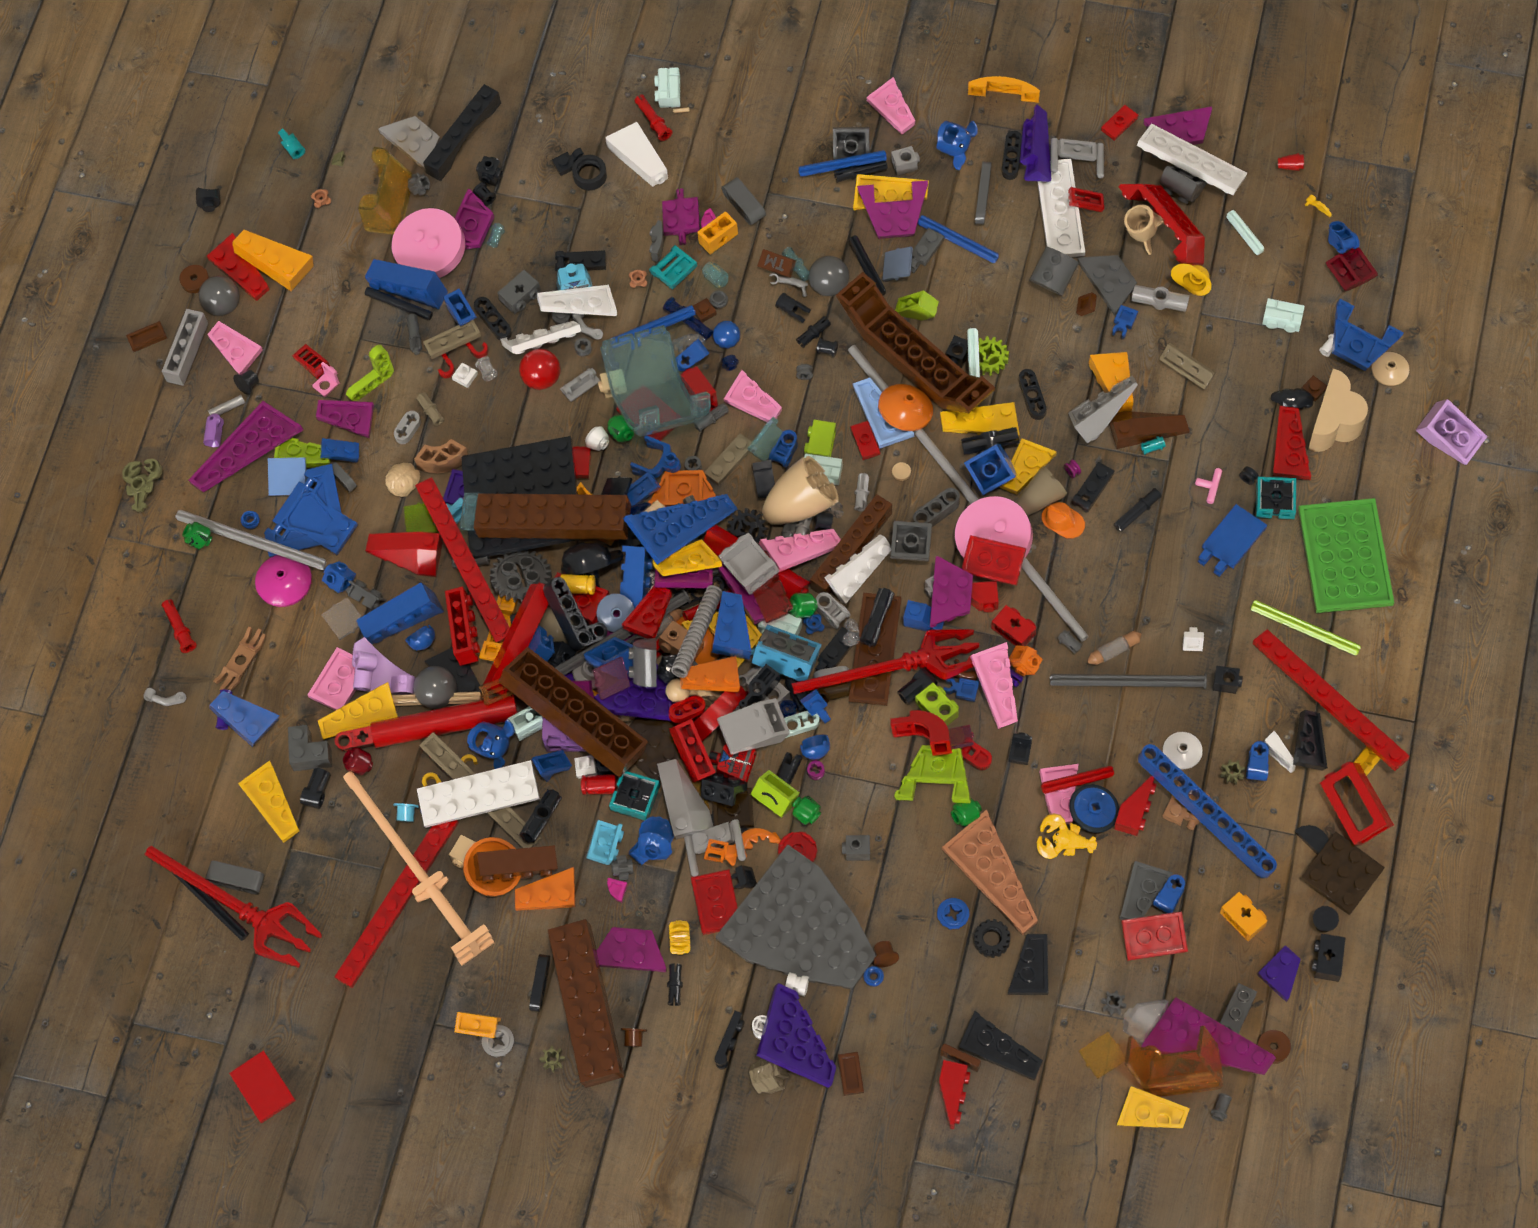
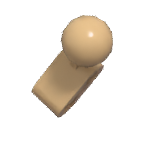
[666,678,722,706]

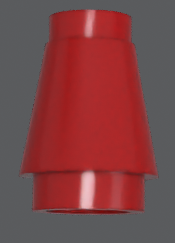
[1278,153,1304,171]

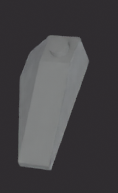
[1068,375,1138,443]
[657,759,714,840]

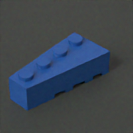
[365,259,448,309]
[356,582,444,644]

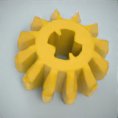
[669,920,690,955]

